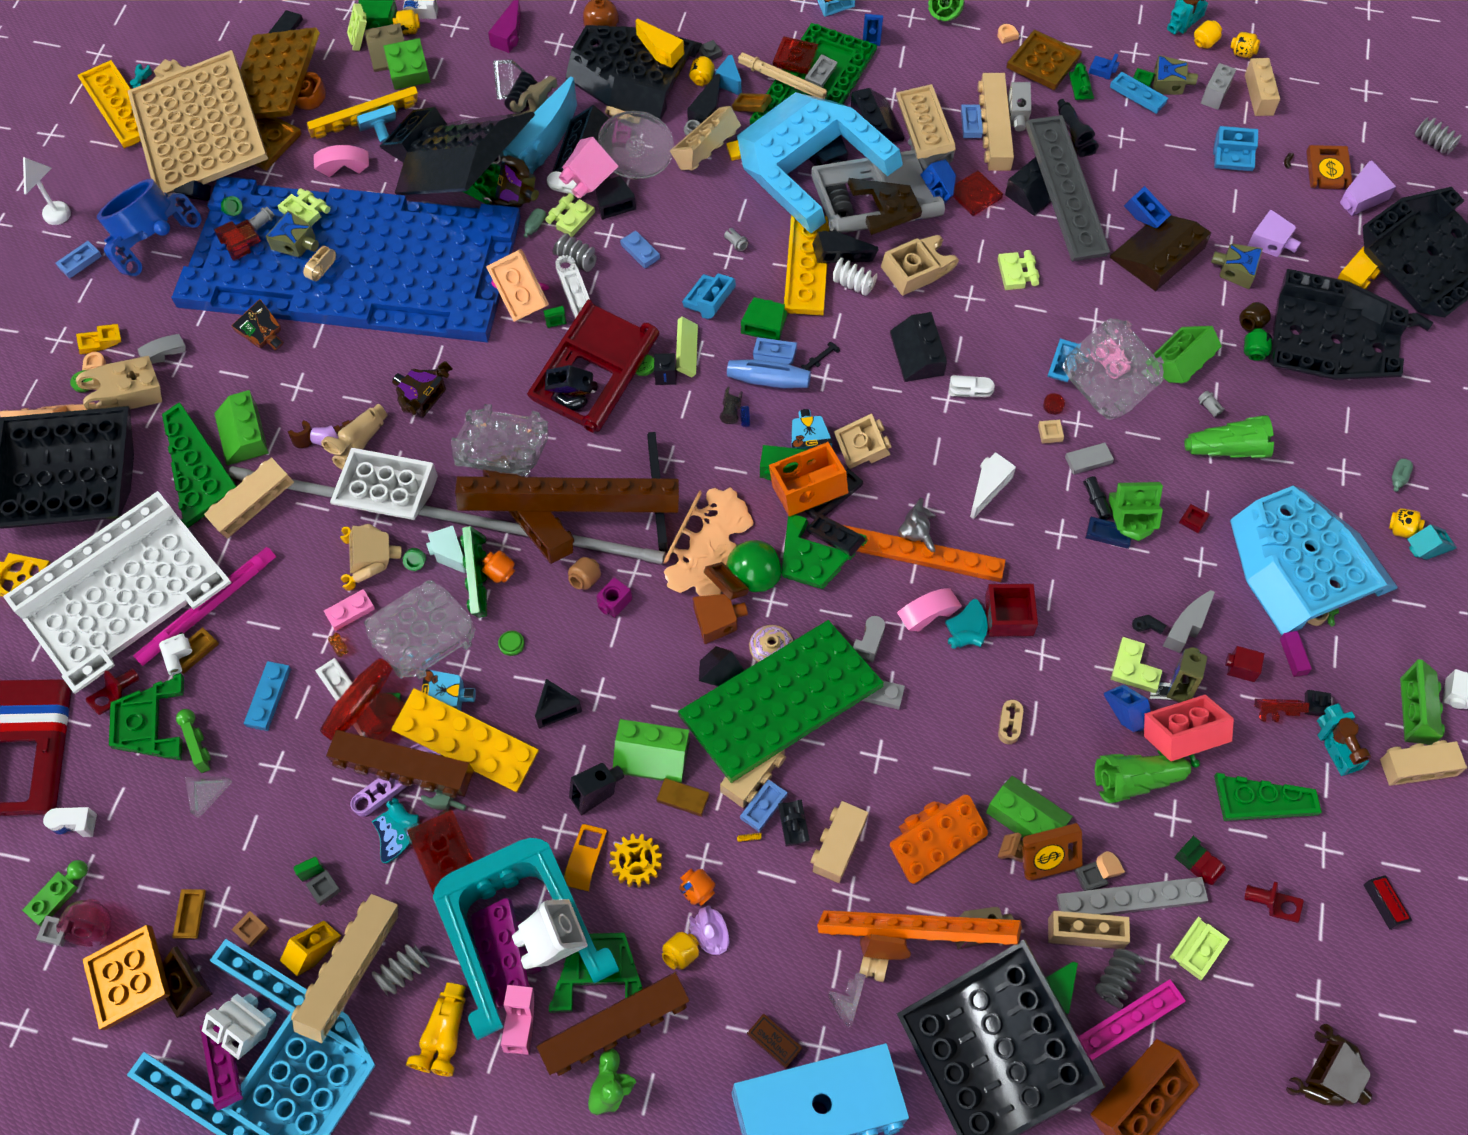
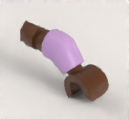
[288,419,355,448]

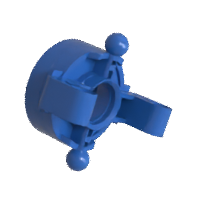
[97,179,202,276]

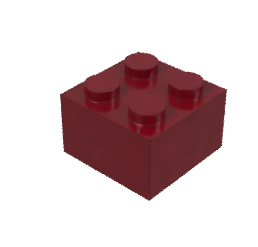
[985,584,1038,636]

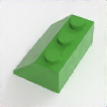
[1144,326,1222,384]
[214,390,269,465]
[1400,659,1445,745]
[613,719,690,783]
[986,776,1073,838]

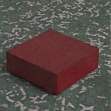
[1179,504,1210,533]

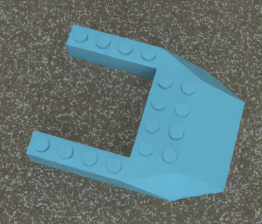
[737,92,903,233]
[127,939,376,1135]

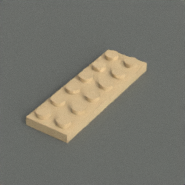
[896,84,956,159]

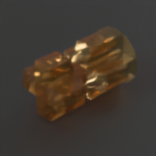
[328,633,349,657]

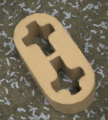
[998,700,1023,744]

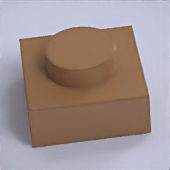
[232,911,269,947]

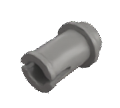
[248,207,274,231]
[724,228,748,251]
[1198,391,1225,418]

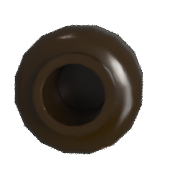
[1239,302,1271,332]

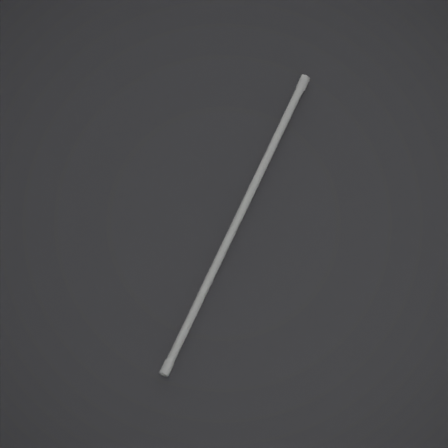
[228,466,665,565]

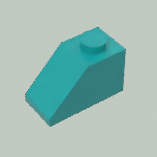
[1407,524,1457,560]

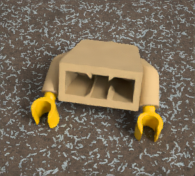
[340,524,401,591]

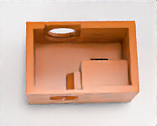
[769,442,848,517]

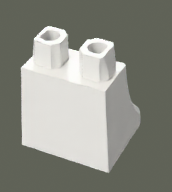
[512,899,588,969]

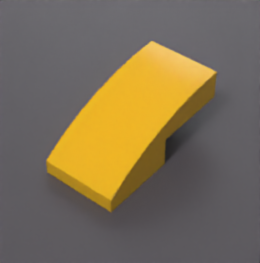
[76,324,121,354]

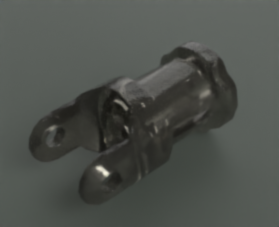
[719,386,743,424]

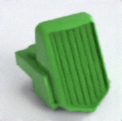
[1109,482,1163,541]

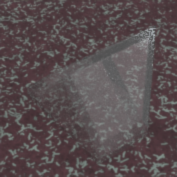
[493,59,526,99]
[185,776,233,818]

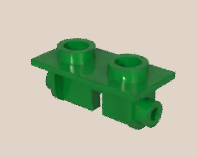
[1069,63,1094,100]

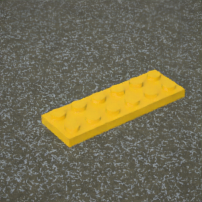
[77,60,141,149]
[307,86,418,139]
[784,215,829,315]
[391,688,539,793]

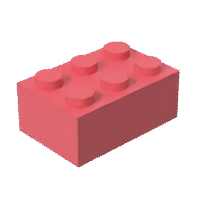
[1144,695,1234,761]

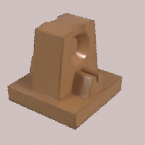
[998,833,1024,862]

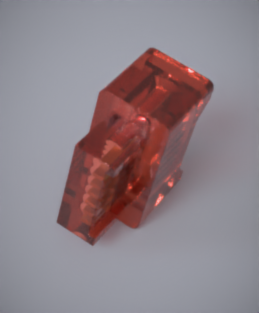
[214,220,261,261]

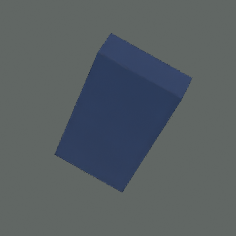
[1085,517,1132,549]

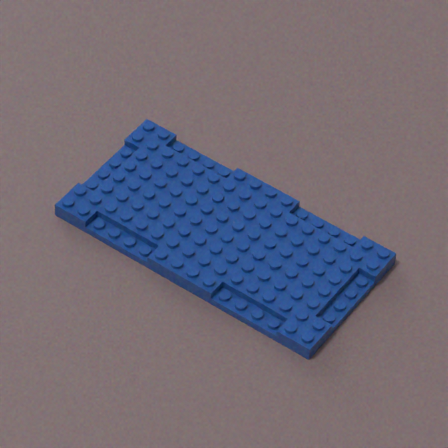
[171,176,521,343]

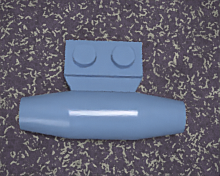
[727,337,811,389]

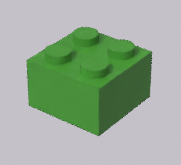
[383,38,430,90]

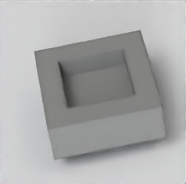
[36,916,73,947]

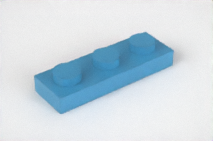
[1110,72,1168,114]
[244,661,291,731]

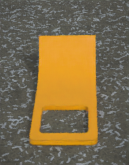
[564,824,607,892]

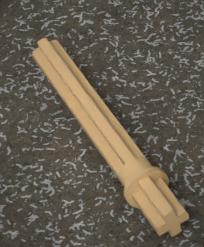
[738,52,827,99]

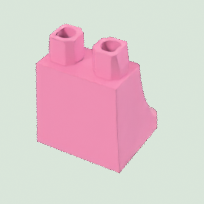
[559,137,619,198]

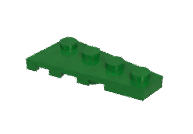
[460,526,487,618]
[1214,773,1322,821]

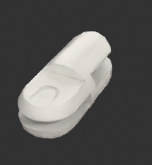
[547,171,587,196]
[948,375,995,397]

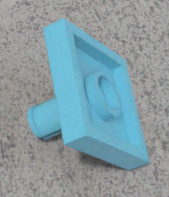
[357,105,396,142]

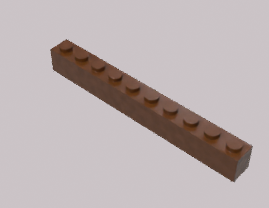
[455,476,679,513]

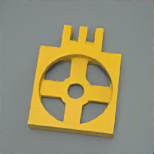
[0,553,51,597]

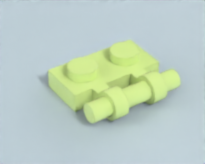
[278,188,331,226]
[545,193,595,237]
[998,250,1040,290]

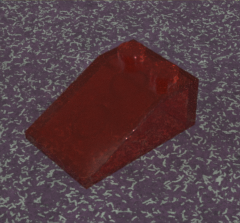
[404,809,474,894]

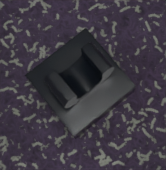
[1305,690,1331,717]

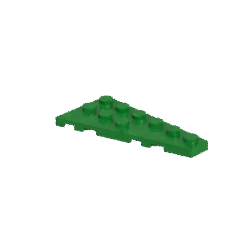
[162,402,237,528]

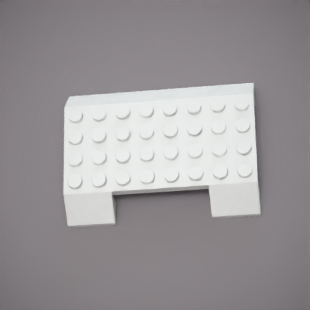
[3,491,231,694]

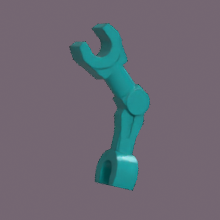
[130,64,152,89]

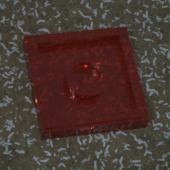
[773,36,818,74]
[952,171,1003,216]

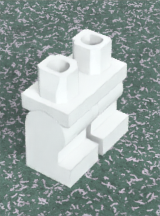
[202,993,276,1060]

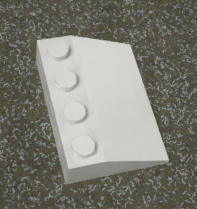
[330,448,438,520]

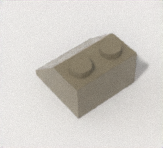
[365,23,405,72]

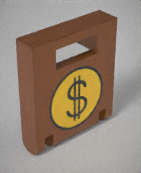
[1306,145,1352,189]
[1022,823,1083,880]

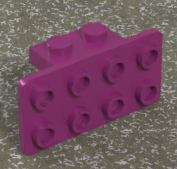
[471,898,542,1009]

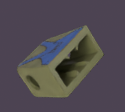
[1153,55,1198,95]
[266,211,319,257]
[1211,244,1263,289]
[1166,647,1207,702]

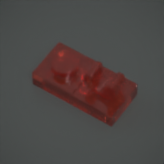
[1254,699,1309,722]

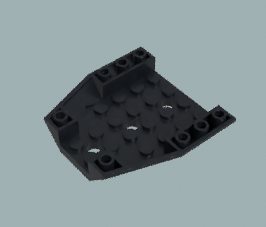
[566,25,702,122]
[1363,187,1468,318]
[1268,269,1409,380]

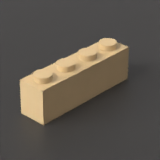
[204,457,294,539]

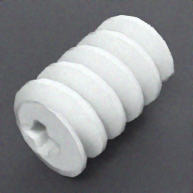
[833,257,877,296]

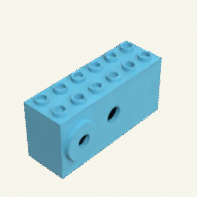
[731,1043,909,1135]

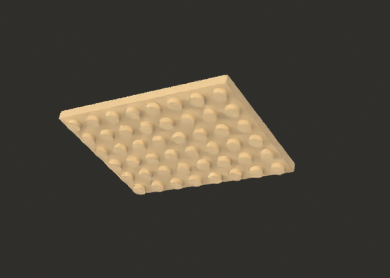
[127,50,268,194]

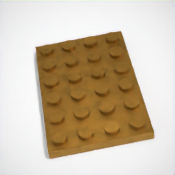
[240,27,320,119]

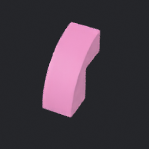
[314,145,369,177]
[897,588,962,632]
[501,985,534,1055]

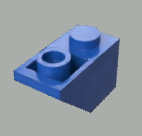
[920,159,956,204]

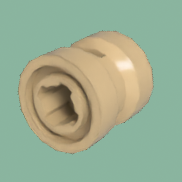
[859,956,889,983]

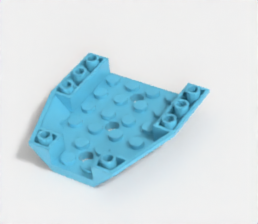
[1230,486,1398,635]

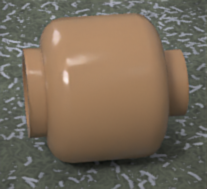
[568,557,601,590]

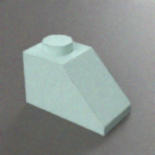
[426,526,467,573]

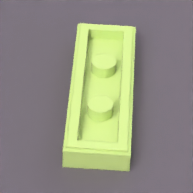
[676,317,698,378]

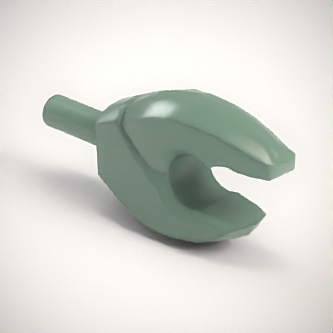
[421,790,466,811]

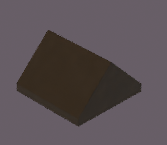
[162,946,213,1018]

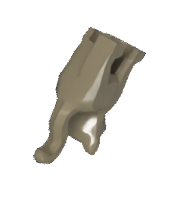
[510,76,558,113]

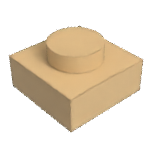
[1038,420,1064,444]

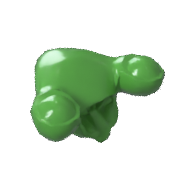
[588,1049,636,1115]

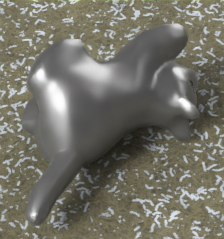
[898,497,936,552]

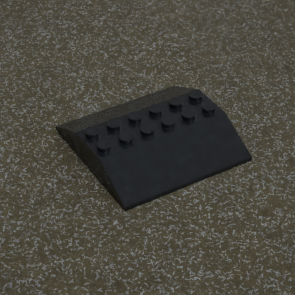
[395,112,535,195]
[0,406,134,529]
[896,939,1106,1135]

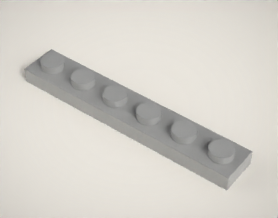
[1056,877,1208,915]

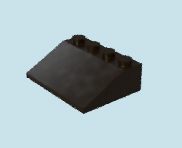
[1109,215,1211,292]

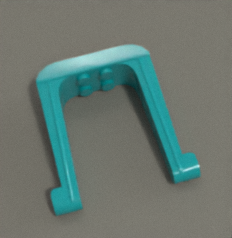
[433,838,619,1040]

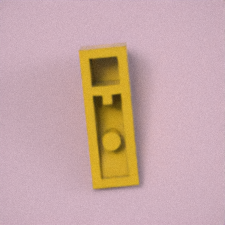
[635,18,684,68]

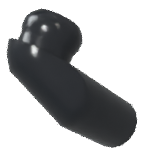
[555,393,588,411]

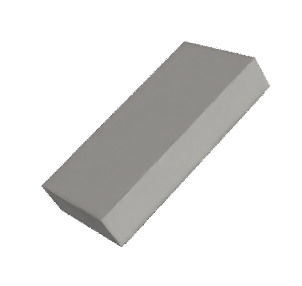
[1065,443,1114,474]

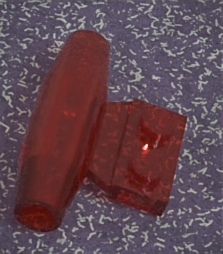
[320,658,405,741]

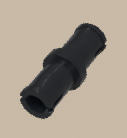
[1083,476,1113,520]

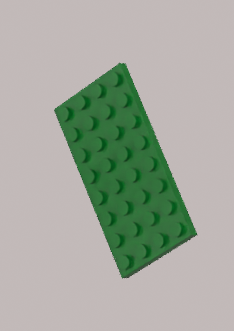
[678,620,884,783]

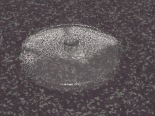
[598,111,674,179]

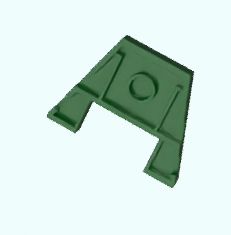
[781,515,868,589]
[109,673,184,760]
[549,933,643,1013]

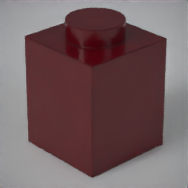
[1225,646,1265,682]

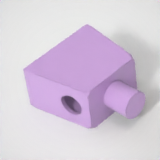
[1248,210,1301,257]

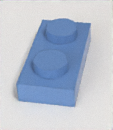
[961,105,983,138]
[620,230,660,269]
[55,241,102,279]
[740,779,788,832]

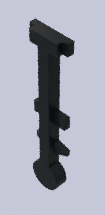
[801,342,840,371]

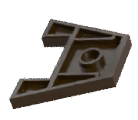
[848,178,922,235]

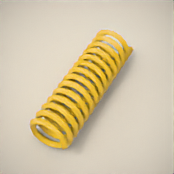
[737,833,762,842]

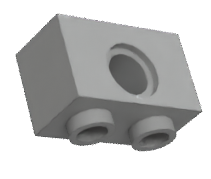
[1201,63,1236,110]

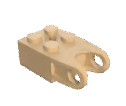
[881,235,959,296]
[76,356,162,410]

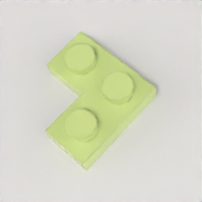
[1110,637,1162,693]

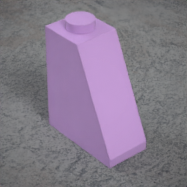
[1340,161,1396,216]

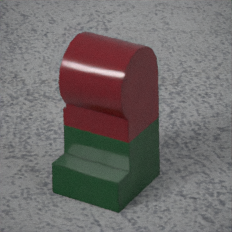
[1174,835,1226,885]

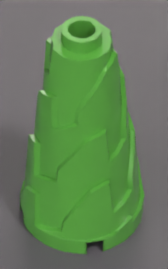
[1184,415,1274,459]
[1094,754,1191,803]

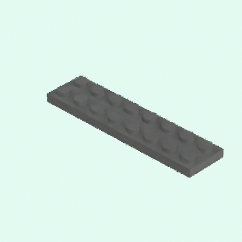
[1025,115,1110,262]

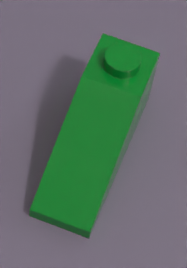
[760,445,814,480]

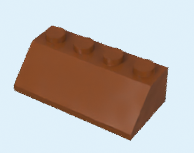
[1090,1039,1199,1135]

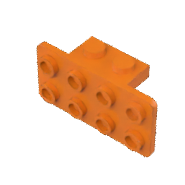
[890,794,988,884]

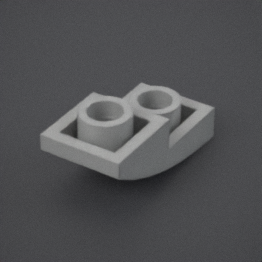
[138,334,186,364]

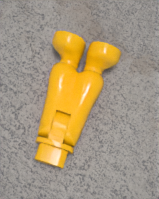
[406,982,466,1077]

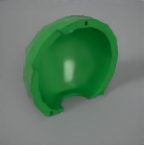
[726,540,781,592]

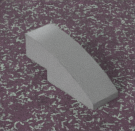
[1163,590,1215,653]

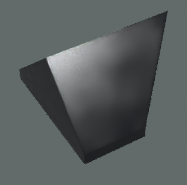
[699,646,745,686]
[535,679,582,729]

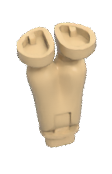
[321,404,388,470]

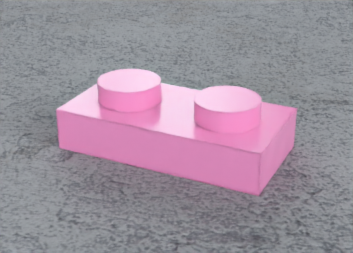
[324,589,375,631]

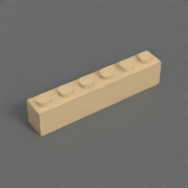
[978,73,1014,171]
[291,894,398,1043]

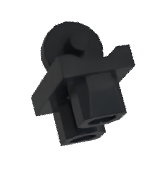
[778,799,810,847]

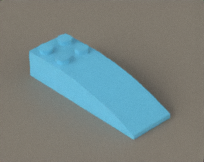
[502,76,577,174]

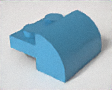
[1213,126,1258,171]
[682,273,736,319]

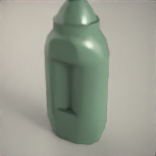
[524,208,546,238]
[1392,458,1413,492]

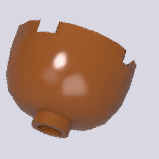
[583,0,619,27]
[295,72,326,110]

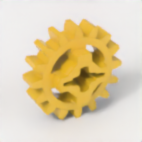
[609,833,662,888]

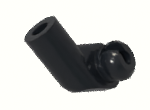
[1407,313,1434,331]
[1132,615,1167,634]

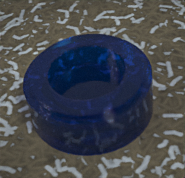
[740,406,750,427]

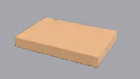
[486,249,549,322]

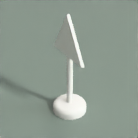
[23,157,71,225]

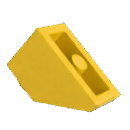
[280,921,341,976]

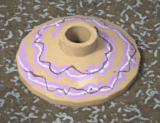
[749,625,793,662]

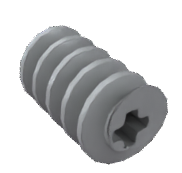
[1415,117,1462,155]
[553,233,597,272]
[371,944,430,996]

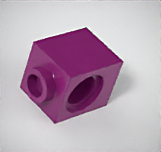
[596,577,632,618]

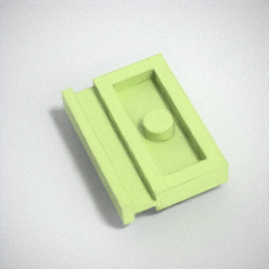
[347,3,367,51]
[1170,916,1230,981]

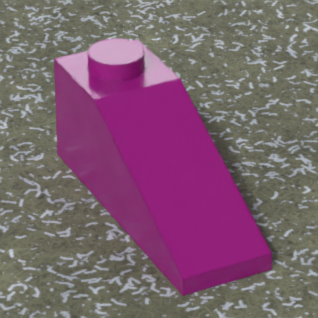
[488,0,521,53]

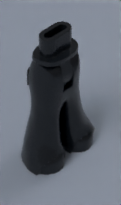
[1057,99,1099,157]

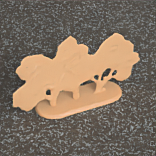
[663,487,754,596]

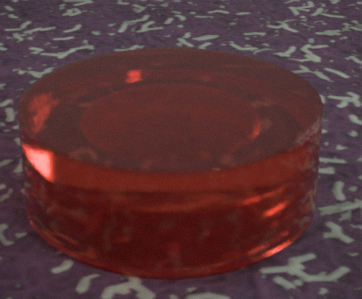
[1043,393,1065,415]

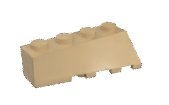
[670,106,741,171]

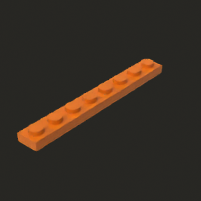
[828,525,1006,583]
[817,910,1022,945]

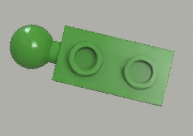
[176,709,211,773]
[22,860,88,926]

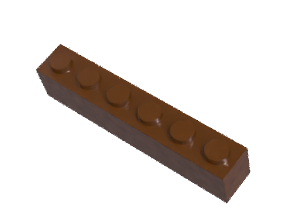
[482,457,574,564]
[326,730,474,798]
[536,971,690,1076]

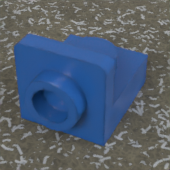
[1089,53,1120,80]

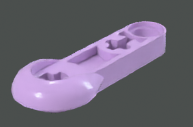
[350,743,441,817]

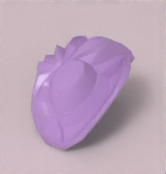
[689,906,729,955]

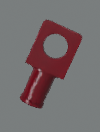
[86,668,139,715]
[1245,882,1304,923]

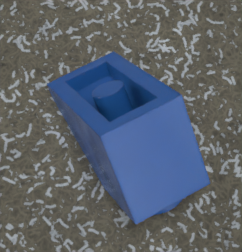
[863,14,883,46]
[1124,186,1171,228]
[1104,684,1151,732]

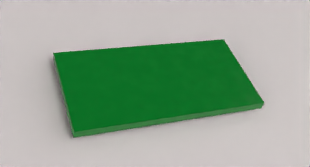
[750,23,877,125]

